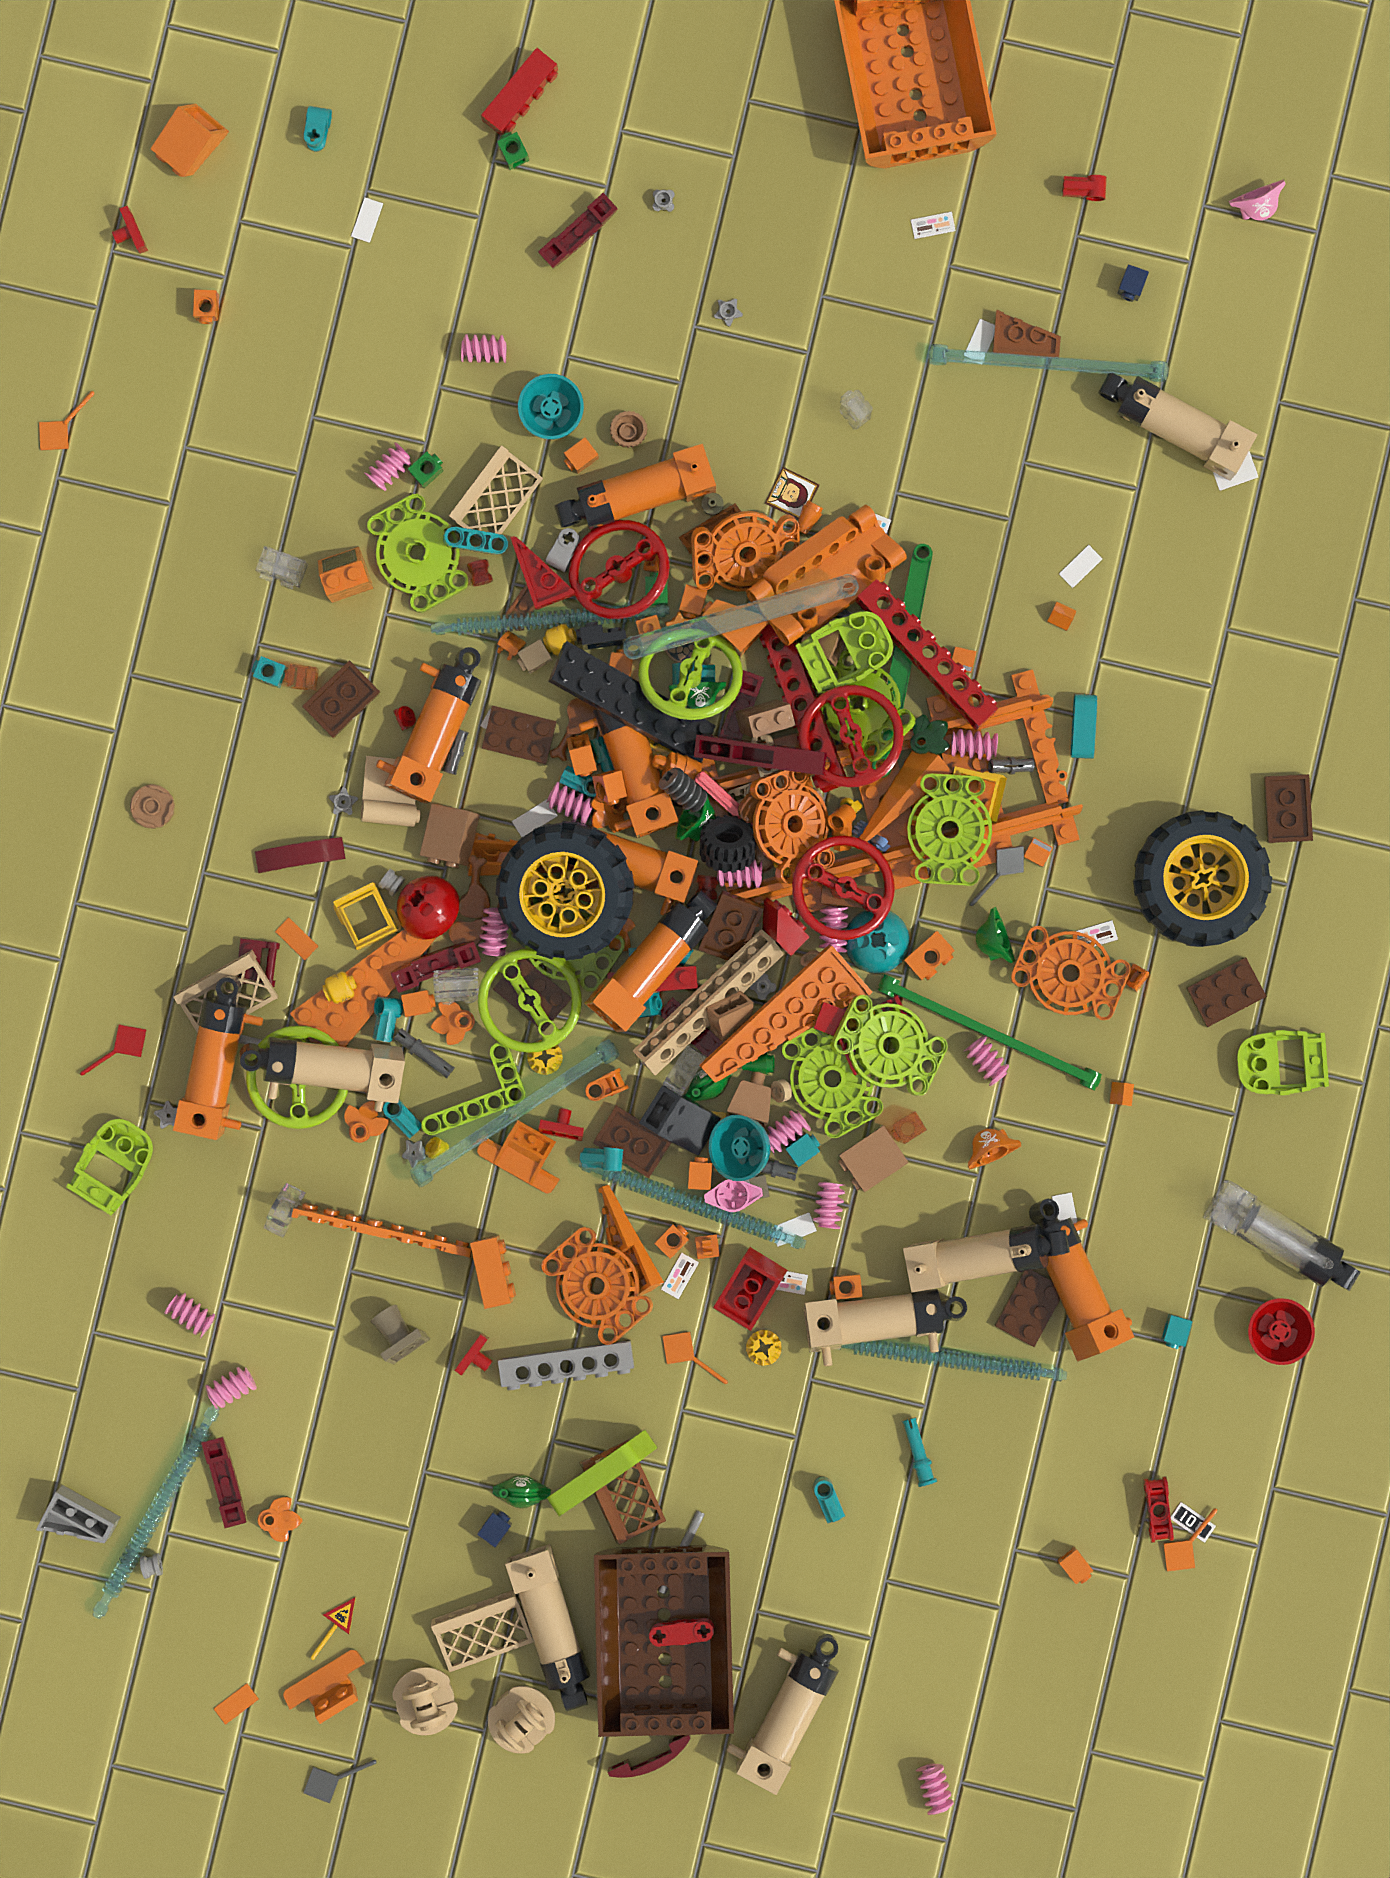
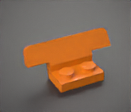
[477,1120,560,1193]
[283,1650,365,1724]

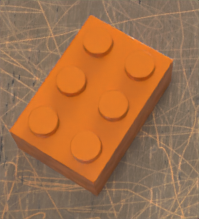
[470,1235,516,1309]

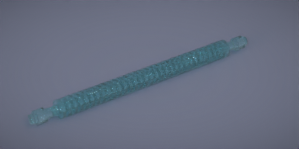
[431,604,670,636]
[578,1161,806,1249]
[836,1340,1067,1382]
[93,1405,220,1619]

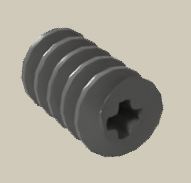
[659,767,707,812]

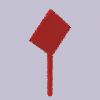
[814,1002,857,1075]
[80,1025,147,1076]

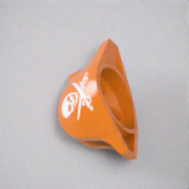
[968,1129,1021,1170]

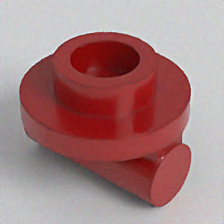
[393,706,416,731]

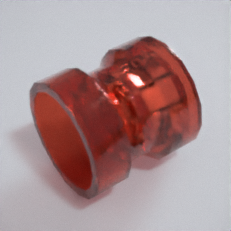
[467,559,493,587]
[696,875,719,900]

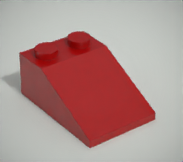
[713,1247,788,1331]

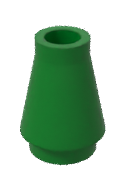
[742,1053,775,1075]

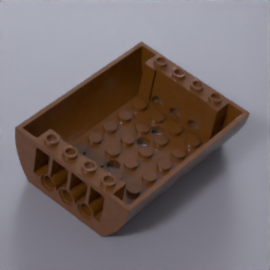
[594,1545,734,1737]

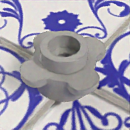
[653,189,675,212]
[750,973,776,1000]

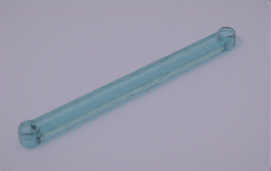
[929,344,1169,382]
[623,574,859,660]
[409,1040,620,1187]

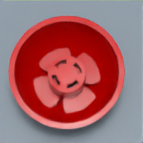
[396,875,460,940]
[1248,1298,1315,1365]

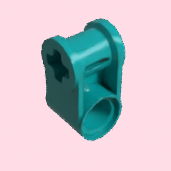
[304,106,332,152]

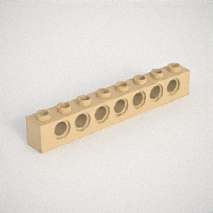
[632,929,784,1076]

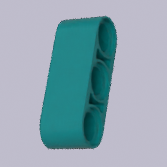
[443,527,508,555]
[1070,694,1097,759]

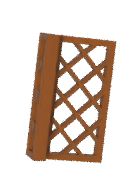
[579,1439,666,1545]

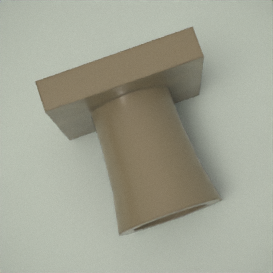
[371,1305,430,1364]

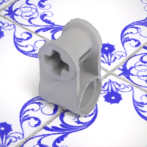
[545,528,580,572]

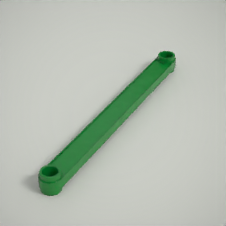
[872,544,933,778]
[877,974,1102,1091]

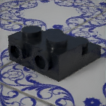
[576,622,628,650]

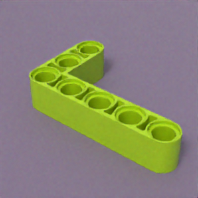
[421,1043,526,1135]
[547,1430,658,1516]

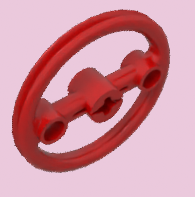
[568,520,670,619]
[799,685,904,787]
[792,836,895,940]

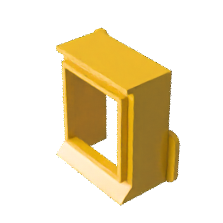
[949,766,1007,823]
[333,882,401,950]

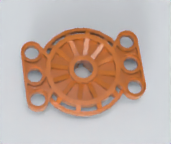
[691,511,800,592]
[750,770,835,884]
[1010,926,1131,1020]
[541,1227,653,1345]

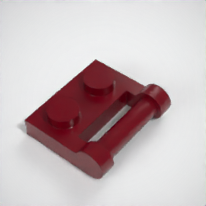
[237,938,280,987]

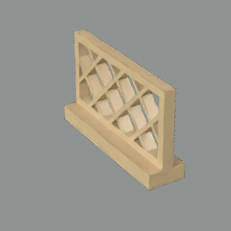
[448,445,543,546]
[173,950,279,1033]
[431,1590,533,1672]

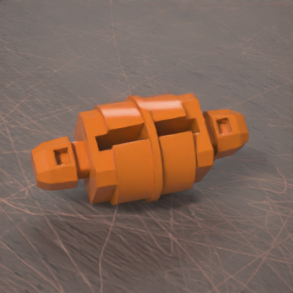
[652,752,712,783]

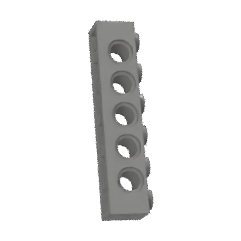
[498,1340,635,1390]

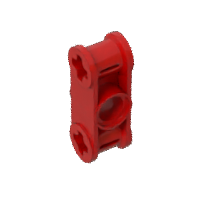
[1143,1476,1174,1543]
[649,1618,714,1647]

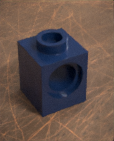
[1117,264,1149,302]
[477,1510,512,1547]

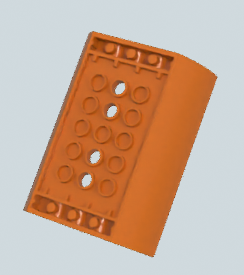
[834,0,997,168]

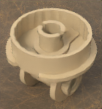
[392,1667,458,1735]
[488,1686,555,1754]

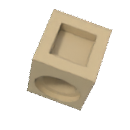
[517,639,553,674]

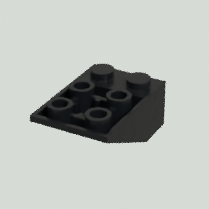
[639,1083,722,1156]

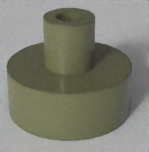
[702,493,724,516]

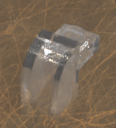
[663,1045,706,1096]
[264,1183,306,1238]

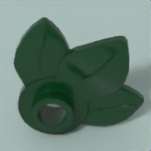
[910,714,950,755]

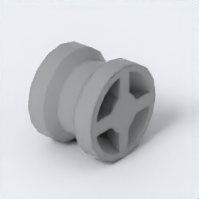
[378,869,405,897]
[140,1553,163,1579]

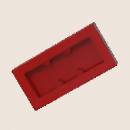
[112,205,148,254]
[539,1108,584,1141]
[454,1333,493,1376]

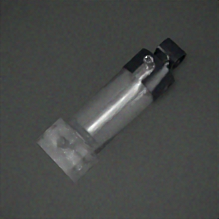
[1202,1180,1361,1291]

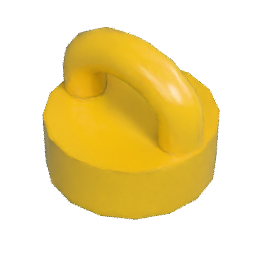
[840,797,863,814]
[425,1137,449,1161]

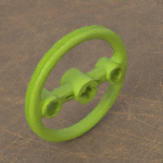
[638,627,743,720]
[478,949,582,1053]
[246,1025,348,1129]

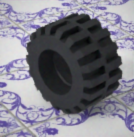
[699,815,756,873]

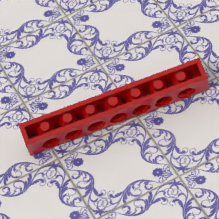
[855,579,998,730]
[759,624,847,793]

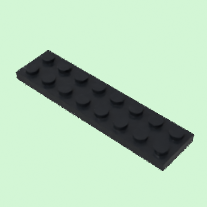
[548,641,716,763]

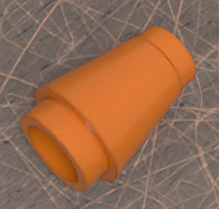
[798,500,823,535]

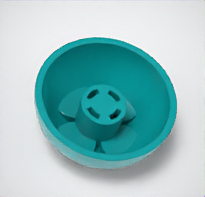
[518,374,584,440]
[844,910,910,974]
[709,1115,771,1181]

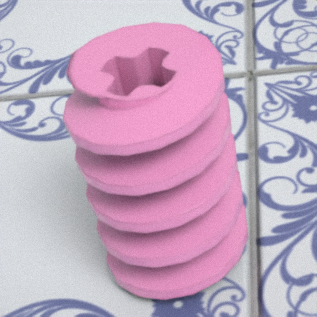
[461,334,507,363]
[364,442,412,491]
[951,729,998,761]
[546,782,593,824]
[717,860,762,888]
[819,906,848,952]
[478,908,509,956]
[963,1036,1009,1087]
[767,1110,811,1154]
[813,1182,845,1229]
[164,1293,215,1339]
[205,1367,257,1409]
[916,1764,954,1815]

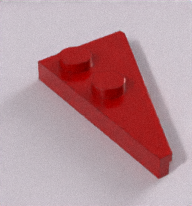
[510,536,576,610]

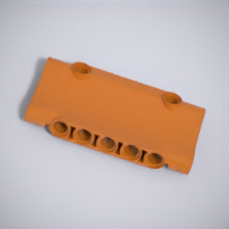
[746,504,907,646]

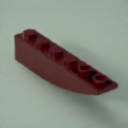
[694,734,827,775]

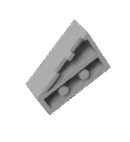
[36,1485,121,1543]

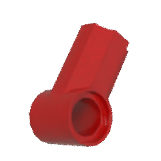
[1062,175,1107,201]

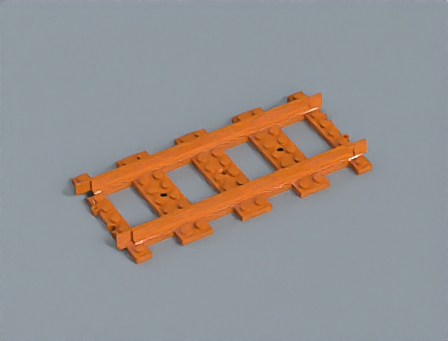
[699,669,1083,927]

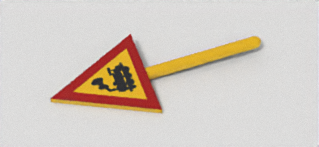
[310,1597,356,1660]

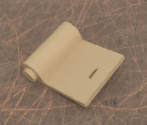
[360,756,420,827]

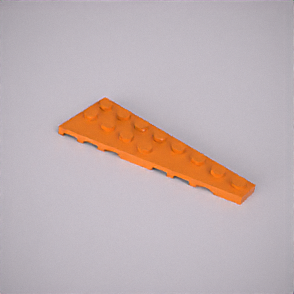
[290,930,437,1047]
[699,944,872,1083]
[291,1203,472,1258]

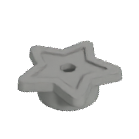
[714,299,743,326]
[329,787,358,815]
[154,1101,177,1129]
[402,1140,426,1168]

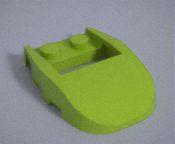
[795,611,893,694]
[1237,1030,1329,1096]
[66,1119,153,1216]

